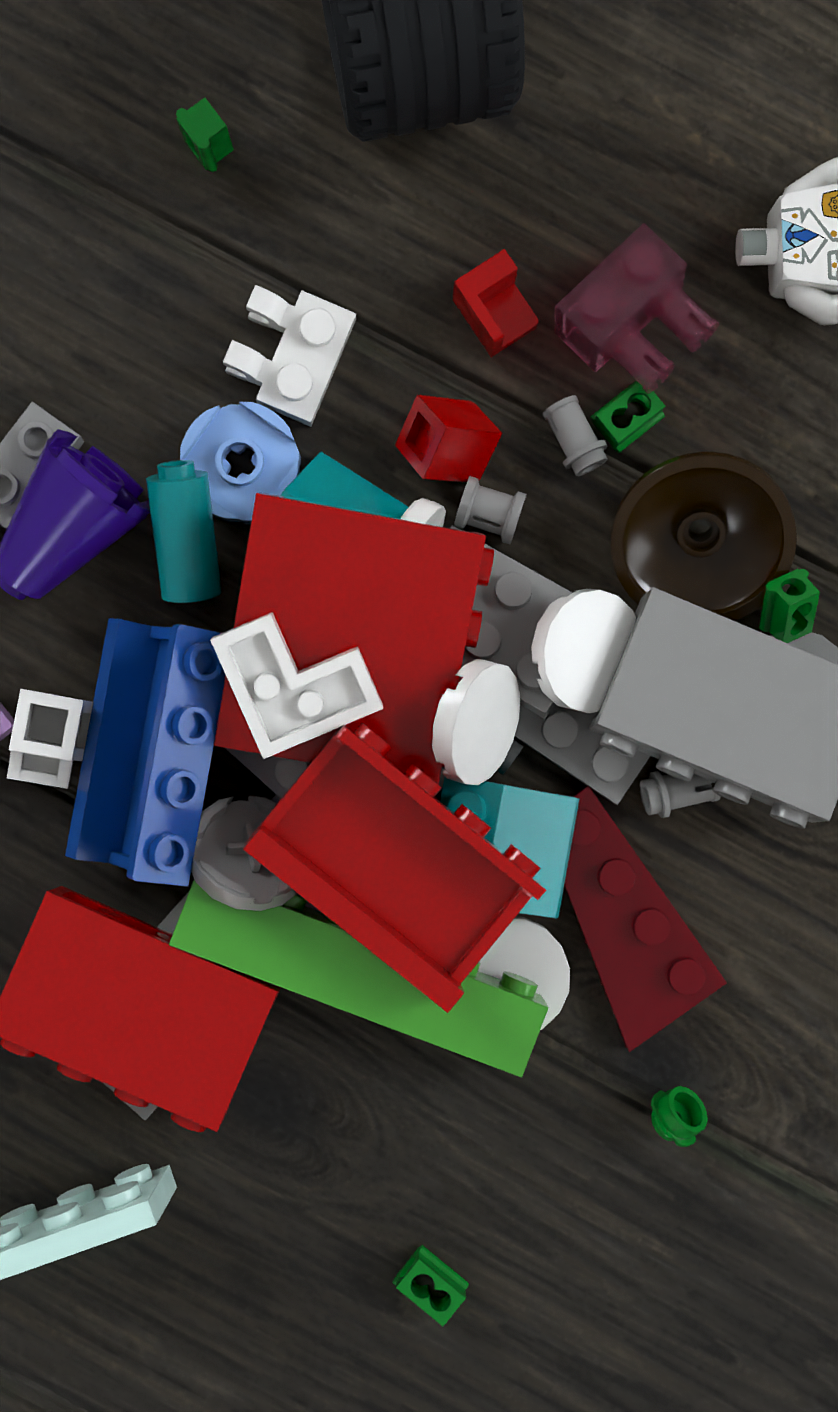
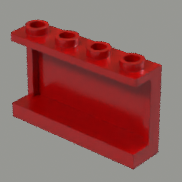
[243,723,546,1013]
[0,886,281,1132]

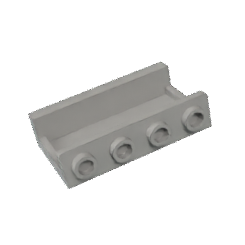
[589,587,838,829]

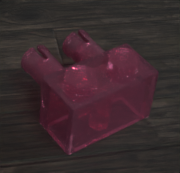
[555,223,719,394]

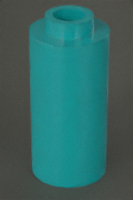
[146,460,222,603]

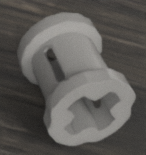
[454,476,527,545]

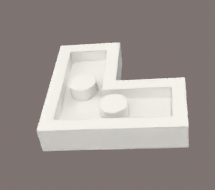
[210,612,383,759]

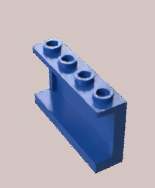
[65,618,226,886]

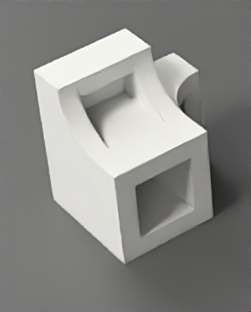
[7,689,93,789]

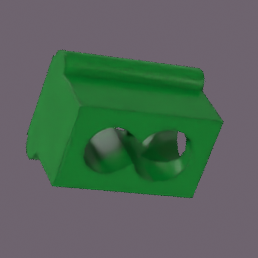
[176,97,234,172]
[590,379,665,453]
[759,569,820,643]
[392,1245,469,1327]

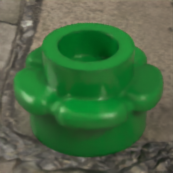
[651,1086,708,1147]

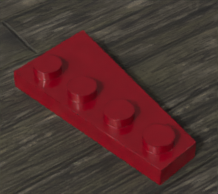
[564,786,727,1052]

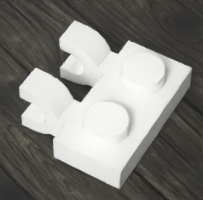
[223,285,356,427]

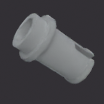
[542,395,608,476]
[640,771,721,818]

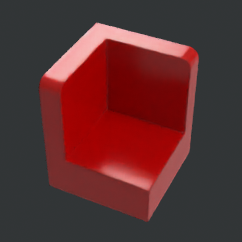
[453,248,538,358]
[395,394,502,482]

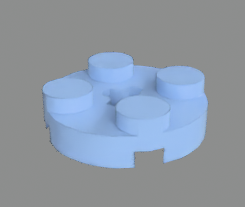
[180,402,301,524]

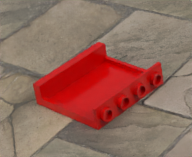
[214,492,494,784]

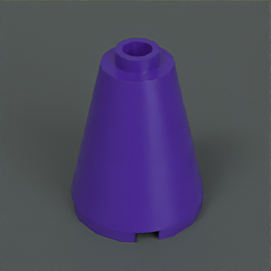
[0,429,150,600]

